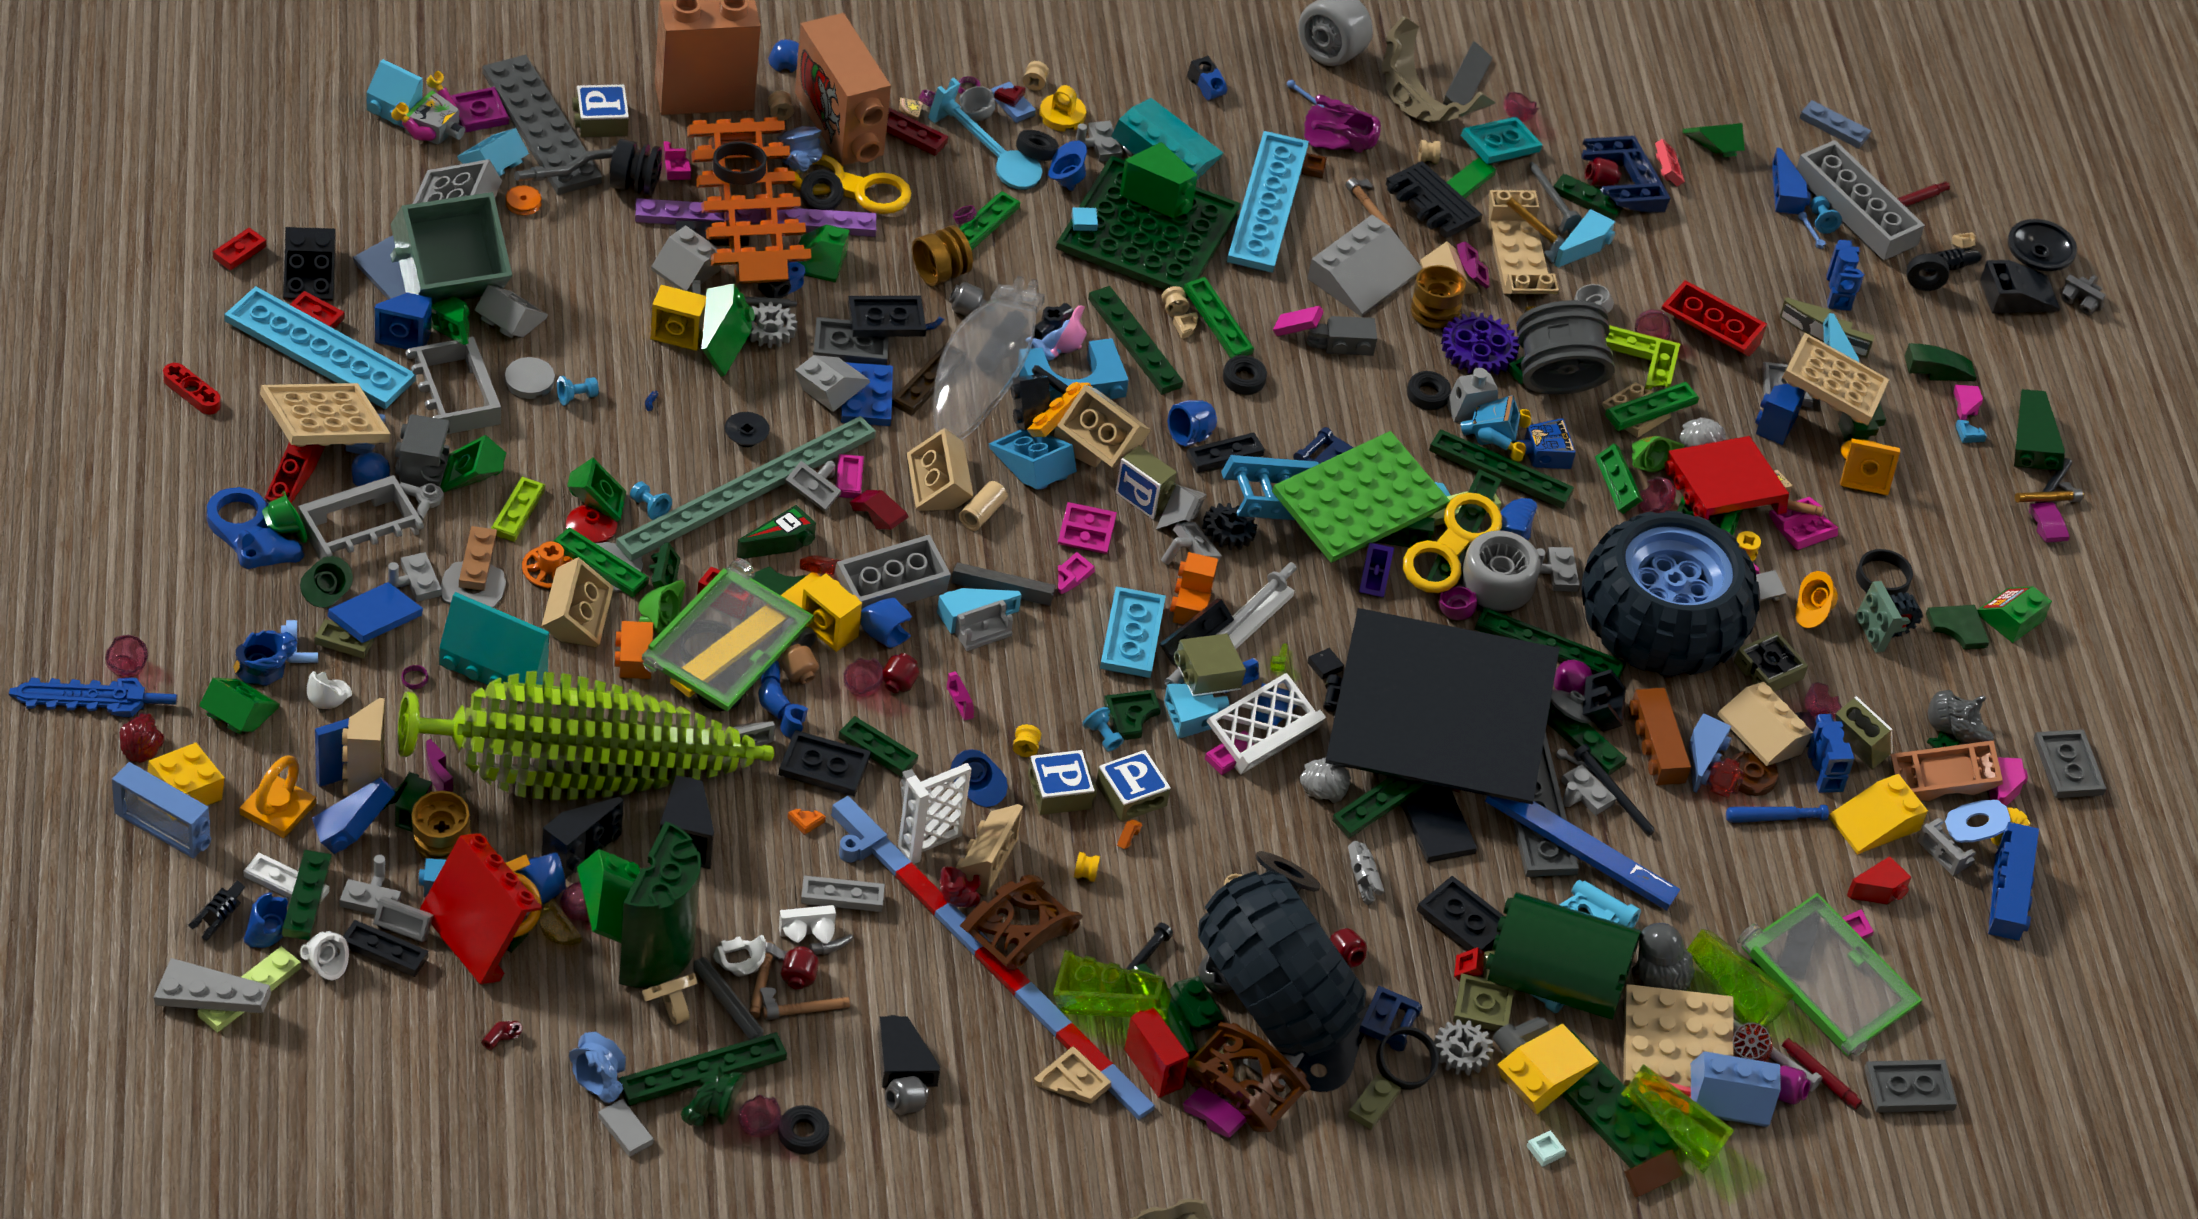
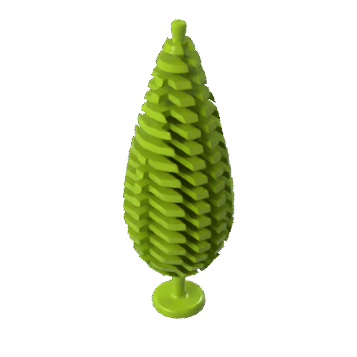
[397,671,774,800]

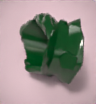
[681,1066,746,1127]

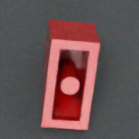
[1847,856,1911,904]

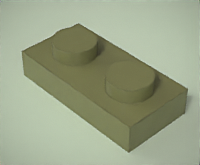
[315,619,374,659]
[1348,1074,1401,1130]

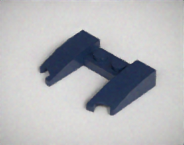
[1581,136,1671,212]

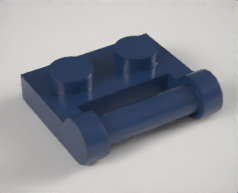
[1293,427,1354,464]
[1358,986,1422,1051]

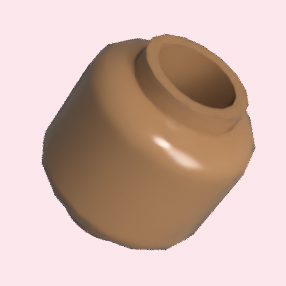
[780,644,819,684]

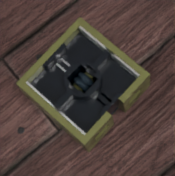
[1734,631,1808,692]

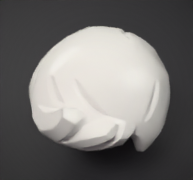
[306,671,352,709]

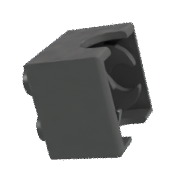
[395,414,450,487]

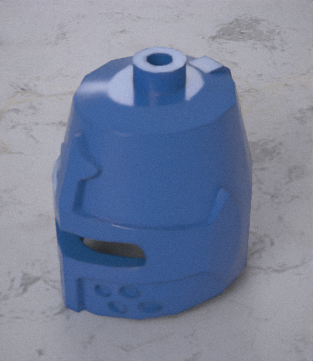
[1167,400,1217,447]

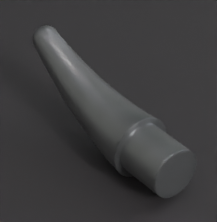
[809,935,853,955]

